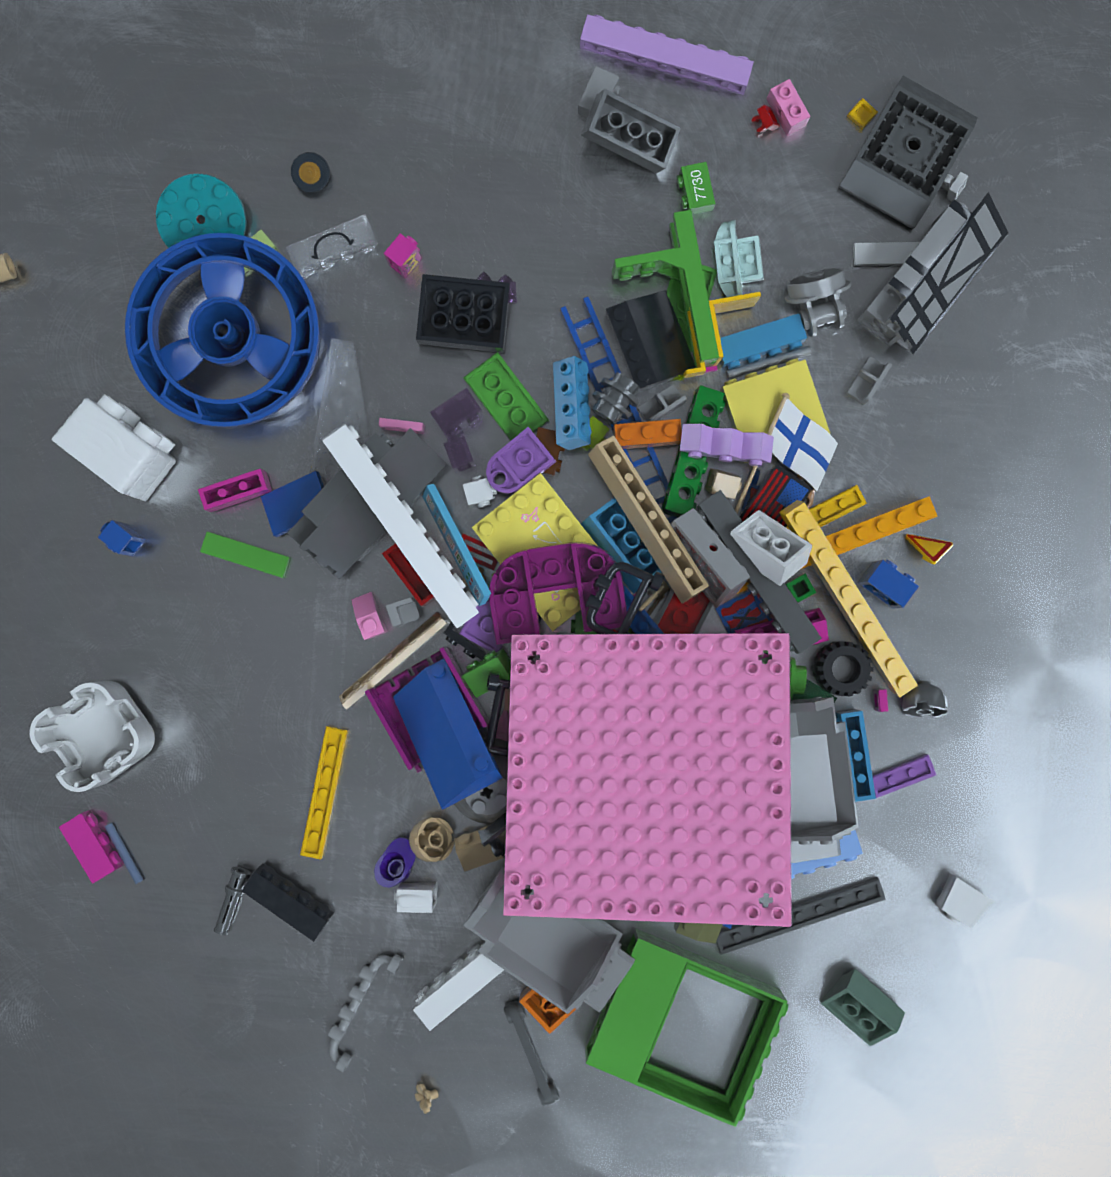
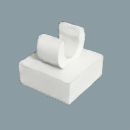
[941,172,968,202]

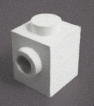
[463,475,497,508]

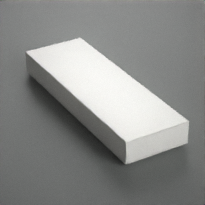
[853,242,919,266]

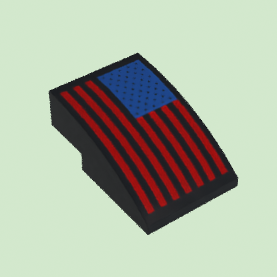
[739,464,813,527]

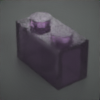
[443,435,476,473]

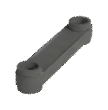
[504,1001,560,1106]

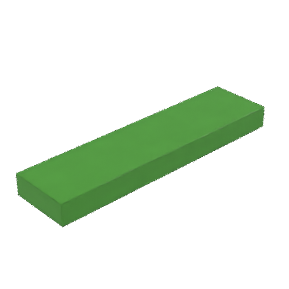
[200,532,291,578]

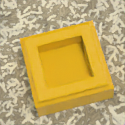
[847,98,878,130]

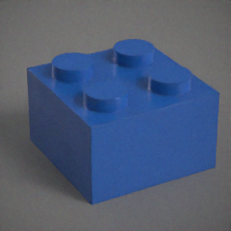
[858,560,919,609]

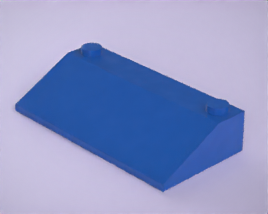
[393,659,503,810]

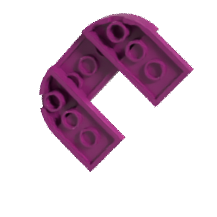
[489,542,627,645]

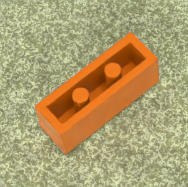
[613,419,682,449]

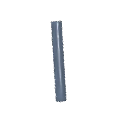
[105,823,143,884]

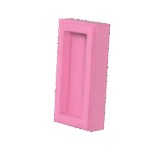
[379,418,425,434]

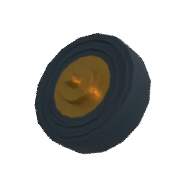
[291,152,330,193]

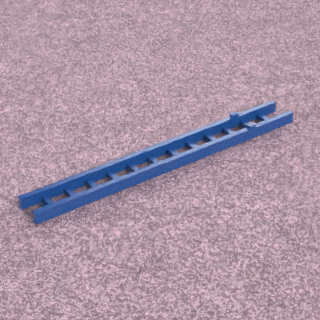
[560,297,677,523]

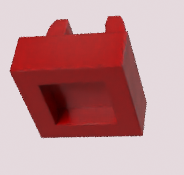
[752,105,780,133]

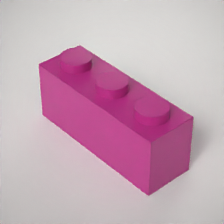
[198,468,272,512]
[59,810,122,884]

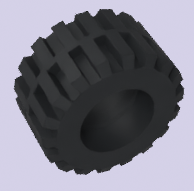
[813,641,874,697]

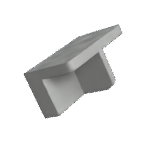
[846,356,892,405]
[637,384,687,422]
[386,597,419,627]

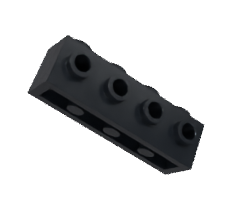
[242,863,334,942]

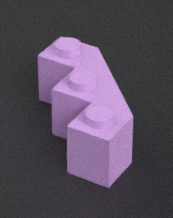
[680,424,774,466]

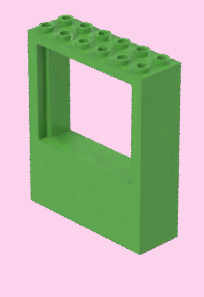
[585,928,788,1127]

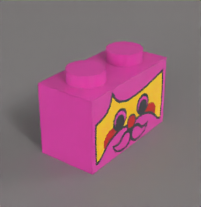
[383,233,422,279]

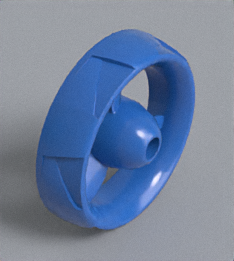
[125,233,320,428]

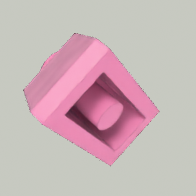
[351,592,388,640]

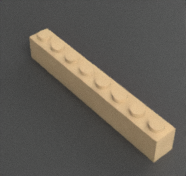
[588,436,709,603]

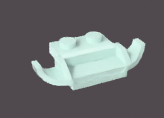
[714,220,764,297]

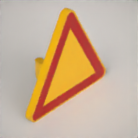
[905,534,953,564]

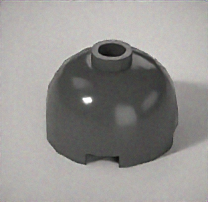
[902,681,948,718]

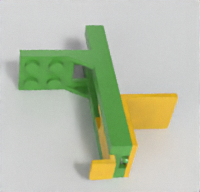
[612,210,761,378]

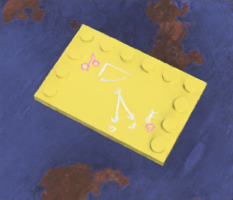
[472,473,598,632]

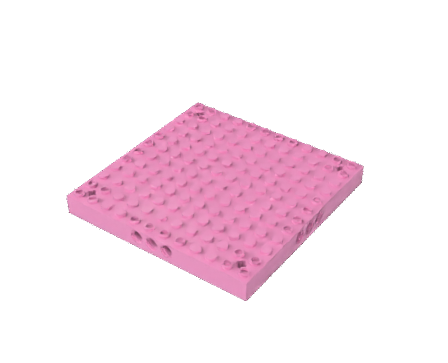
[503,633,792,927]

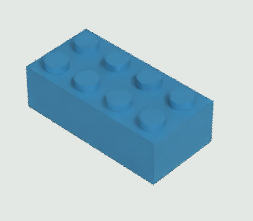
[581,498,662,594]

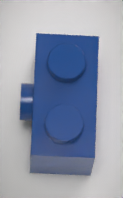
[98,520,146,556]

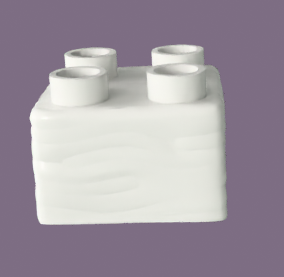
[51,394,176,502]

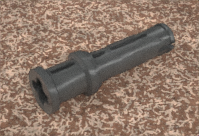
[213,867,251,935]

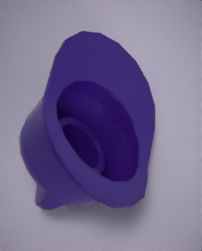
[374,838,416,888]

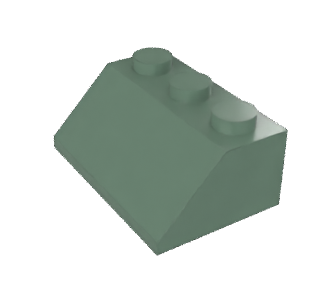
[821,969,905,1046]

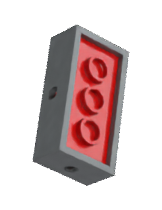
[654,587,713,634]

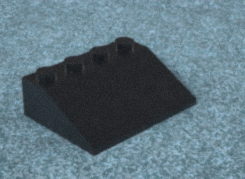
[416,274,510,353]
[606,290,696,394]

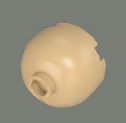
[409,817,454,862]

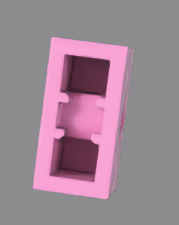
[766,79,811,136]

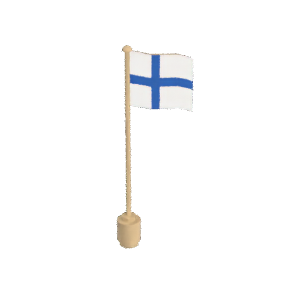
[735,393,838,514]

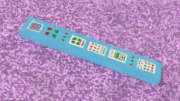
[422,484,491,606]

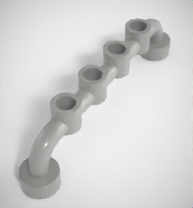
[328,954,403,1073]

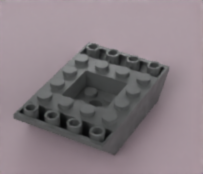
[839,76,978,230]

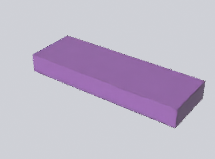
[872,754,936,798]

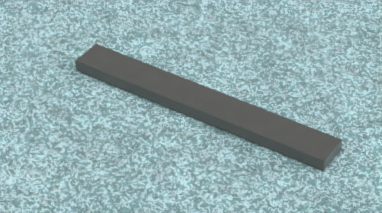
[716,877,886,955]

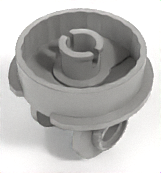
[785,267,851,337]

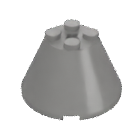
[454,738,509,824]

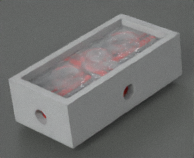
[671,508,750,608]

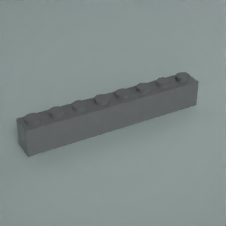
[697,490,822,654]

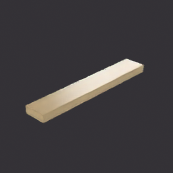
[339,612,447,709]

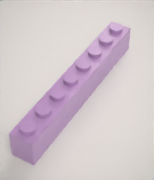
[580,14,754,95]

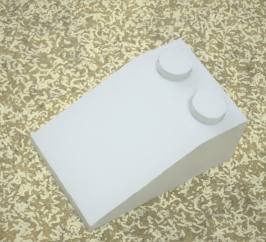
[731,510,812,586]

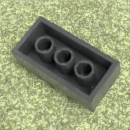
[581,89,681,174]

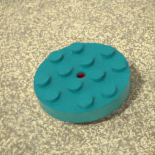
[156,174,247,248]

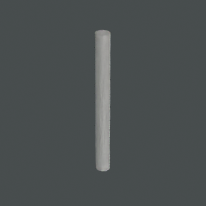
[726,346,812,379]

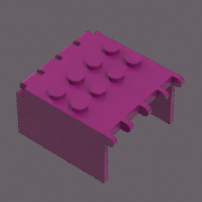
[365,647,490,773]

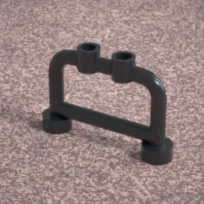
[585,562,665,634]
[483,672,510,757]

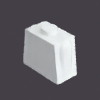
[936,873,994,929]
[394,882,437,913]

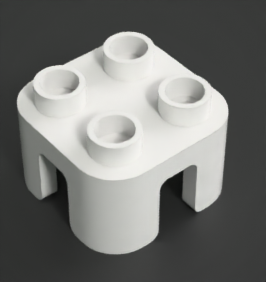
[30,681,155,792]

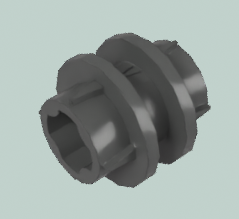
[592,372,640,425]

